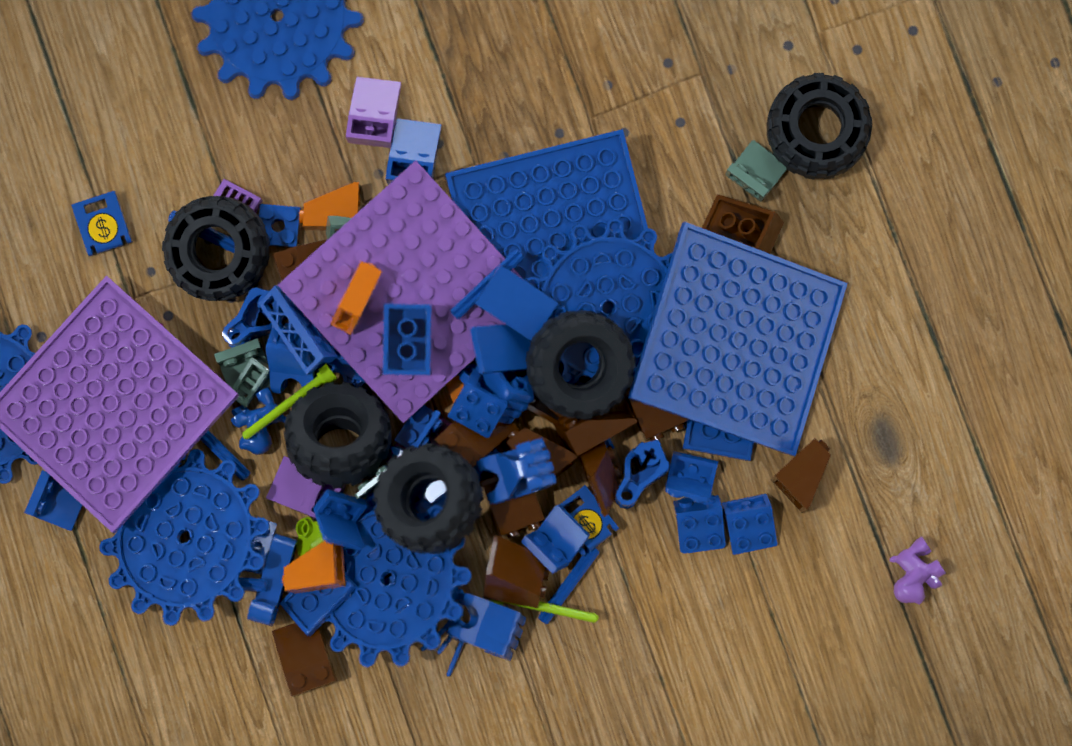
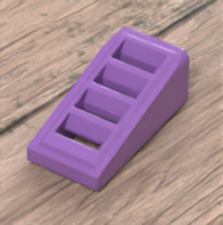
[214,179,263,213]

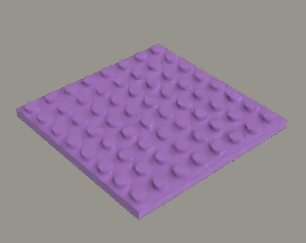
[278,161,524,423]
[0,276,240,534]

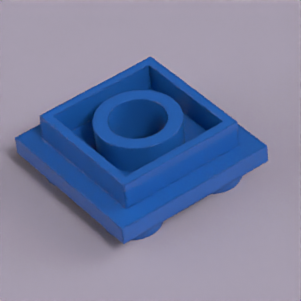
[259,204,301,247]

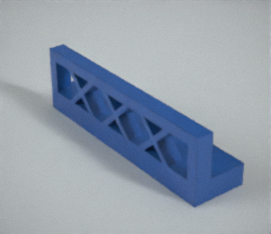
[258,285,338,375]

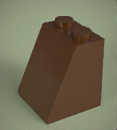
[624,387,688,442]
[507,428,577,478]
[771,438,831,513]
[481,476,545,539]
[483,535,549,608]

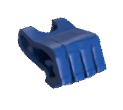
[222,287,286,348]
[266,323,320,394]
[458,363,534,424]
[476,438,556,504]
[615,440,670,509]
[447,593,526,661]

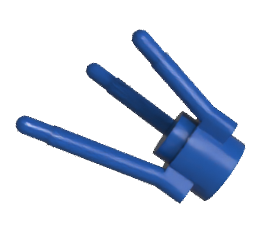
[420,619,466,677]

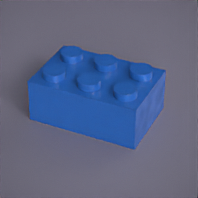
[382,304,431,375]

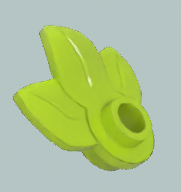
[296,517,324,557]

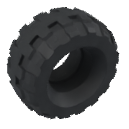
[766,73,872,180]
[162,196,270,301]
[526,310,636,419]
[284,382,392,488]
[373,444,484,554]

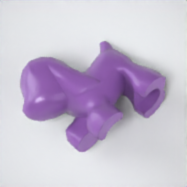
[890,536,946,605]

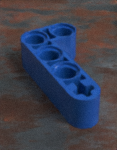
[247,534,298,626]

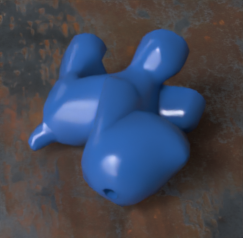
[231,387,286,455]

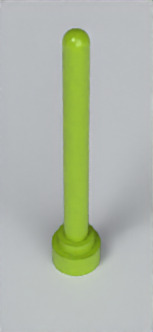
[242,364,337,440]
[489,600,599,623]

